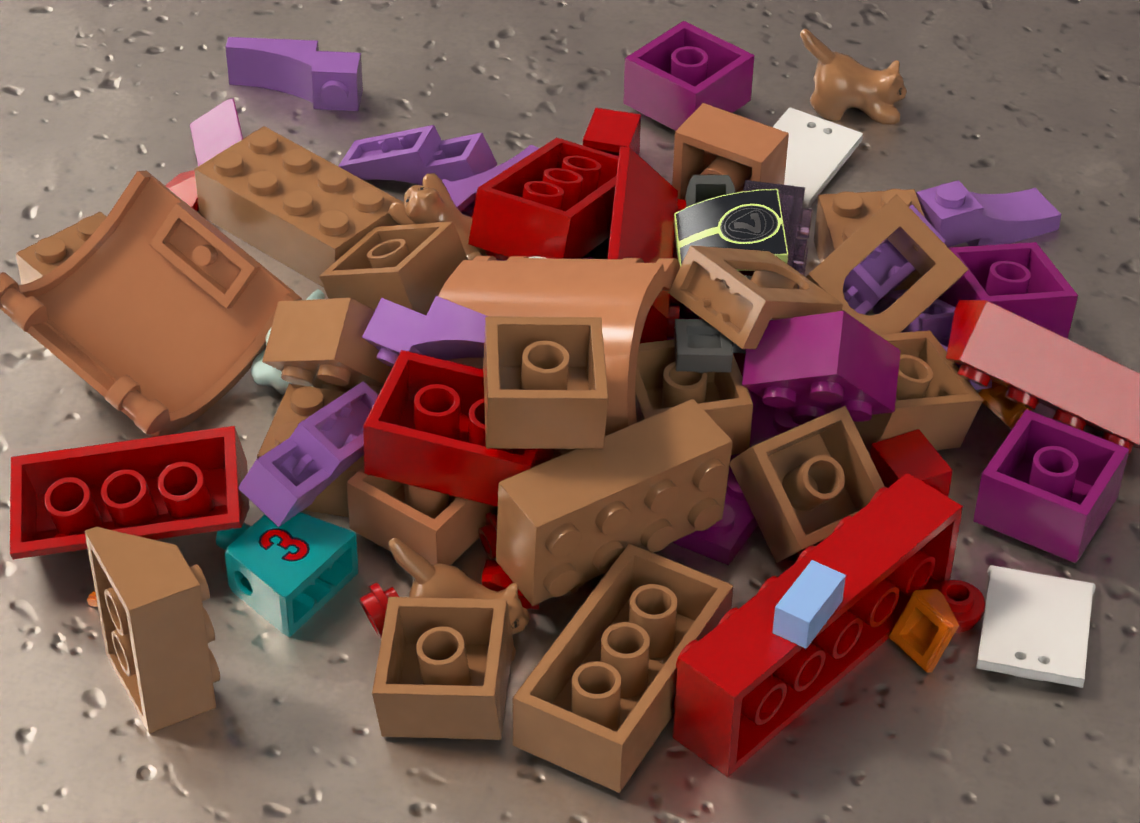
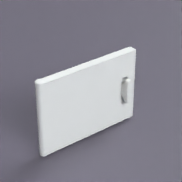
[773,107,863,209]
[976,565,1096,688]

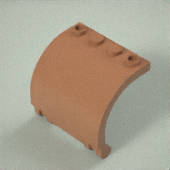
[0,170,302,437]
[438,256,680,460]

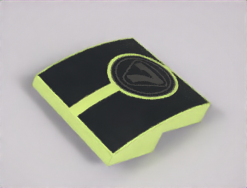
[674,189,788,271]

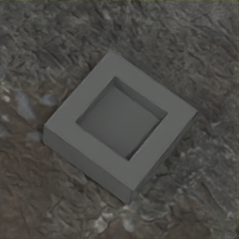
[674,319,733,373]

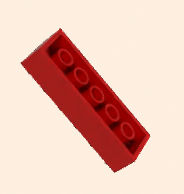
[673,472,963,778]

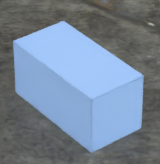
[772,560,846,648]

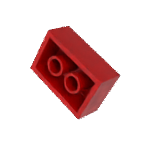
[363,350,555,507]

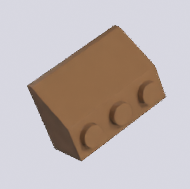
[85,527,220,734]

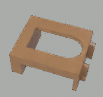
[806,194,969,334]
[668,245,844,349]

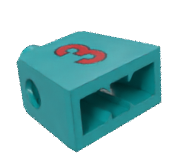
[216,512,359,637]

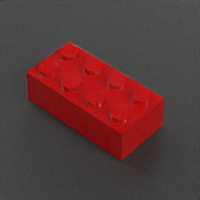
[468,137,619,260]

